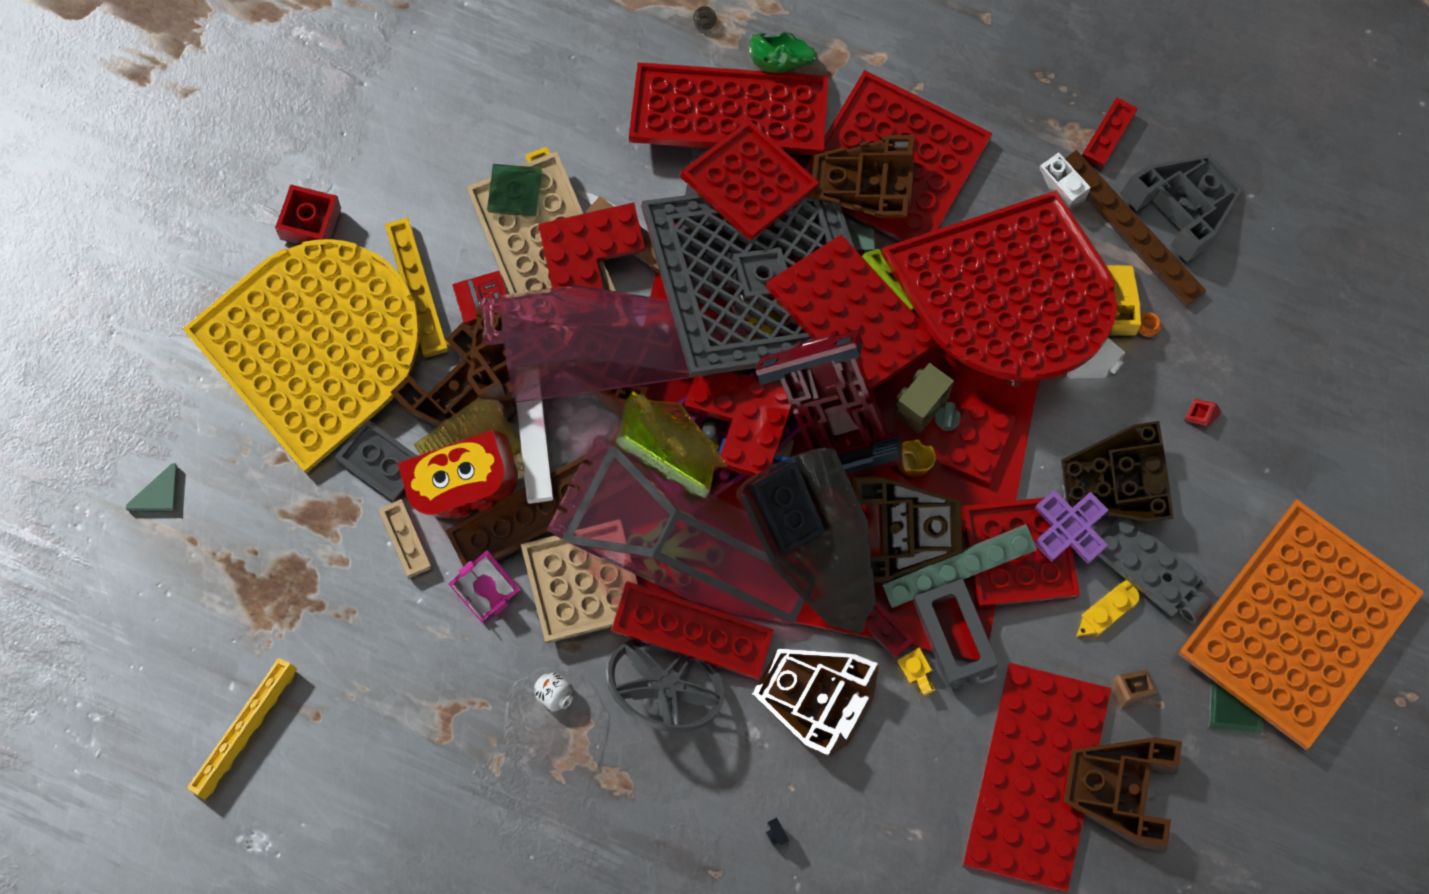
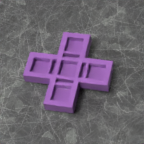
[1034,490,1108,564]

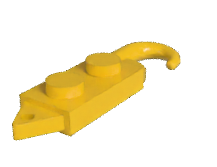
[1076,579,1139,637]

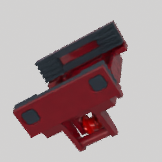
[756,330,903,489]

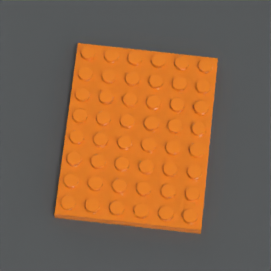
[1178,499,1424,751]

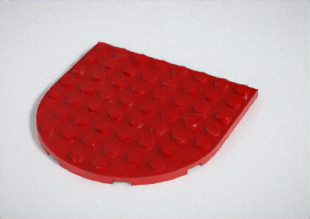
[881,191,1117,381]

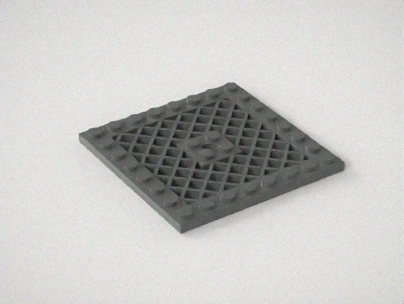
[641,194,855,378]

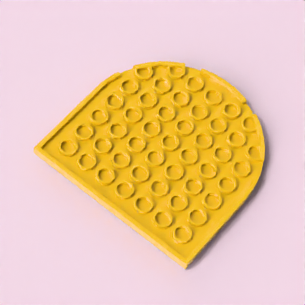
[182,239,420,474]

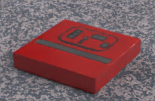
[452,271,513,327]

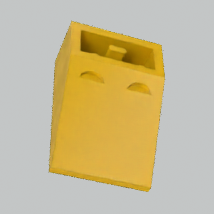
[1106,265,1141,336]

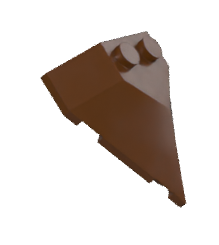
[467,306,569,401]

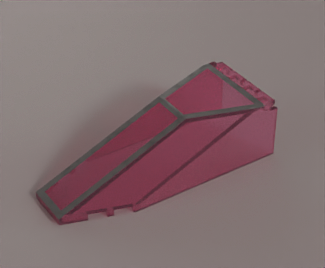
[547,435,817,624]

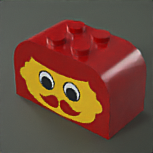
[397,430,518,519]

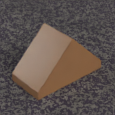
[1110,670,1158,709]

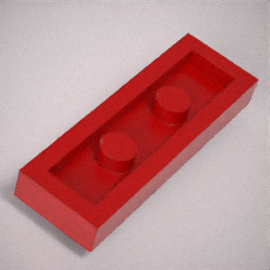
[1082,97,1138,169]

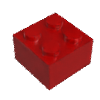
[275,184,341,245]

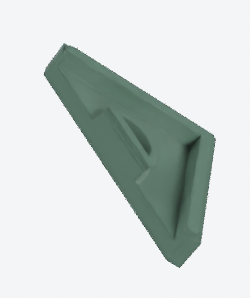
[126,463,177,511]

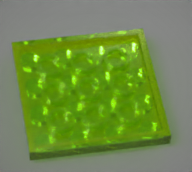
[615,391,718,498]

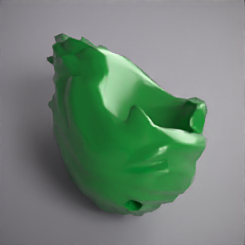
[748,32,817,73]

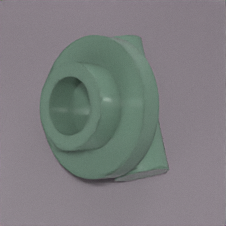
[935,402,961,431]

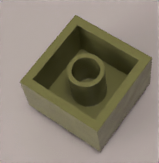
[895,363,954,435]

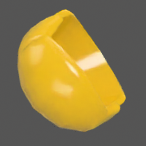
[896,440,936,477]

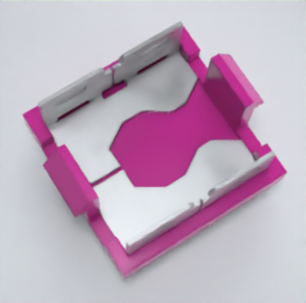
[448,550,521,623]

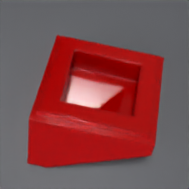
[1184,398,1222,426]

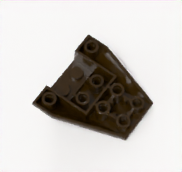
[1061,421,1174,523]

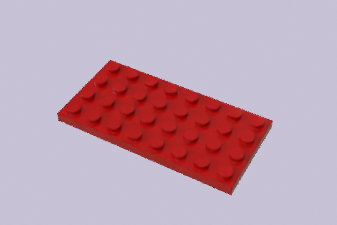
[629,62,829,156]
[962,662,1111,893]

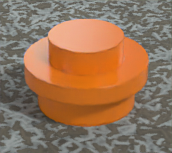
[1138,312,1161,337]

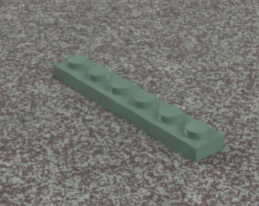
[882,524,1037,608]

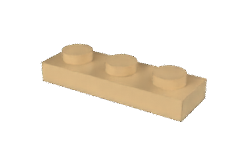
[378,499,432,579]

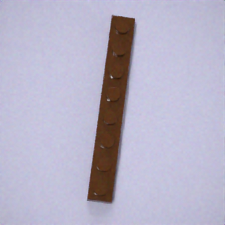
[1065,150,1206,308]

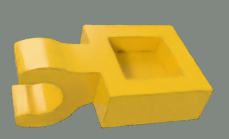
[897,647,936,695]

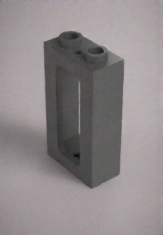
[913,579,998,689]

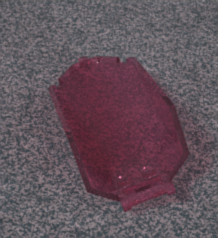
[479,285,754,403]

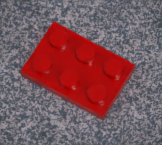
[941,397,1017,485]

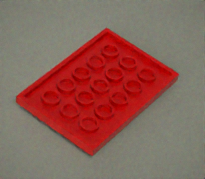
[765,235,938,390]

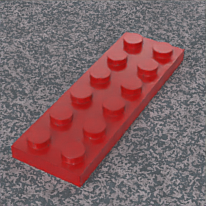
[610,581,774,680]

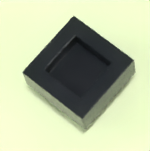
[765,817,789,850]

